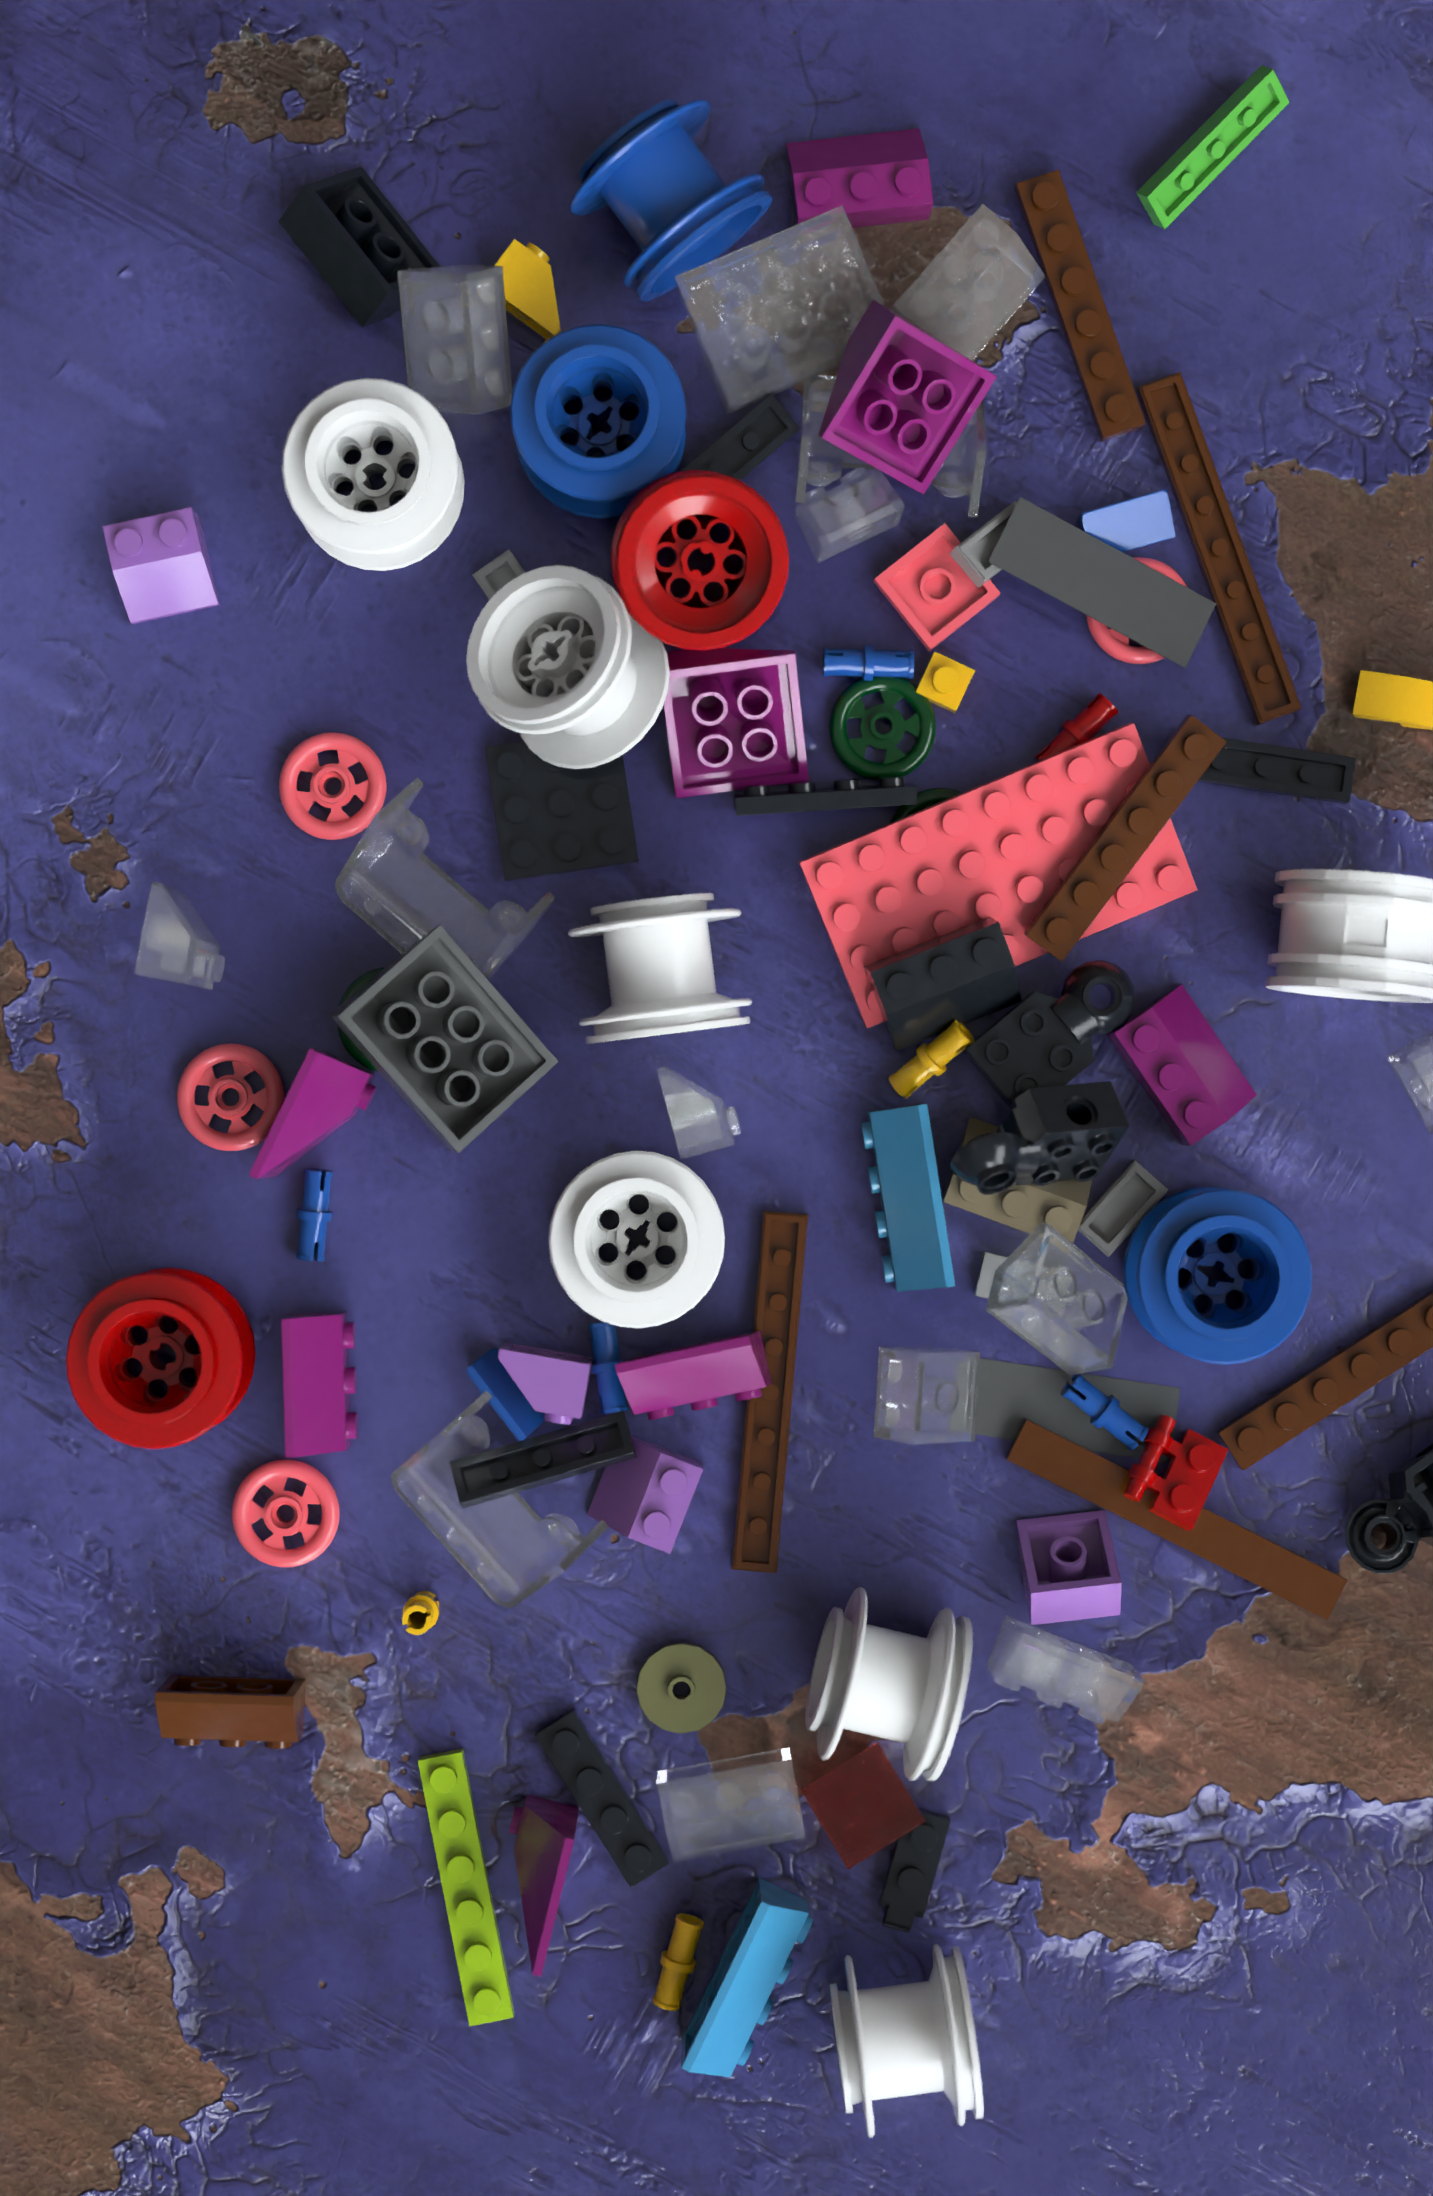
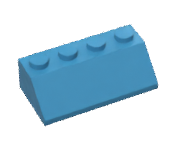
[861,1104,955,1292]
[681,1878,813,2077]

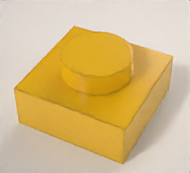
[916,652,975,713]

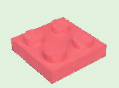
[873,523,1001,652]

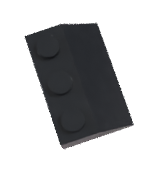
[278,167,444,328]
[864,917,1022,1051]

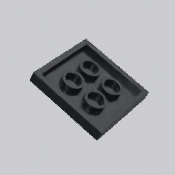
[485,741,639,882]

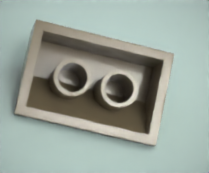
[941,1116,1093,1249]

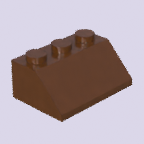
[155,1675,306,1749]

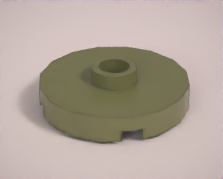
[636,1642,727,1734]

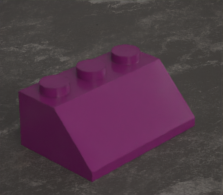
[786,128,933,235]
[1107,984,1257,1146]
[281,1311,358,1458]
[615,1331,772,1420]

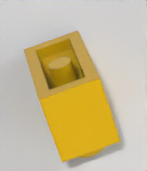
[482,239,561,340]

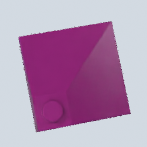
[818,299,997,495]
[663,648,809,798]
[249,1049,377,1179]
[509,1795,579,1977]

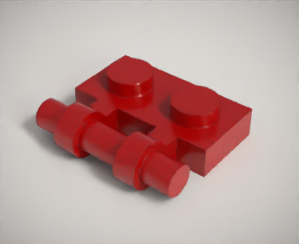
[1123,1414,1229,1531]

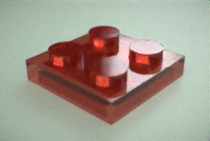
[801,1742,926,1870]

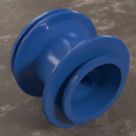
[569,99,773,302]
[510,324,686,519]
[1123,1187,1312,1365]

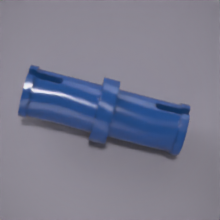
[822,645,914,681]
[296,1168,334,1262]
[587,1322,629,1414]
[1061,1372,1149,1451]

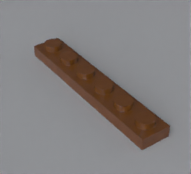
[1014,169,1146,442]
[1024,714,1227,962]
[1216,1290,1433,1471]

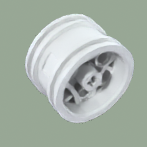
[1265,869,1433,1003]

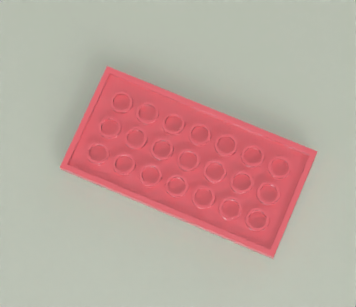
[798,722,1198,1029]

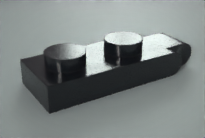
[879,1804,951,1933]

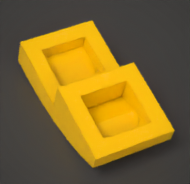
[1352,670,1433,730]

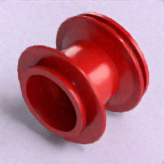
[611,470,789,651]
[65,1268,256,1449]

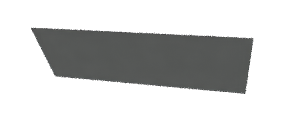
[988,497,1216,668]
[949,1355,1180,1463]

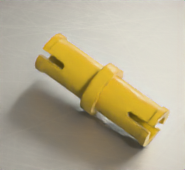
[888,1020,975,1099]
[402,1591,439,1635]
[652,1913,704,2011]

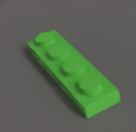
[1136,65,1290,229]

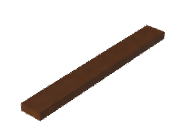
[1136,372,1302,725]
[732,1210,808,1573]
[1005,1418,1348,1620]

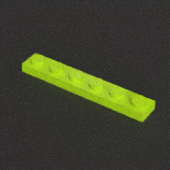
[418,1748,515,2027]

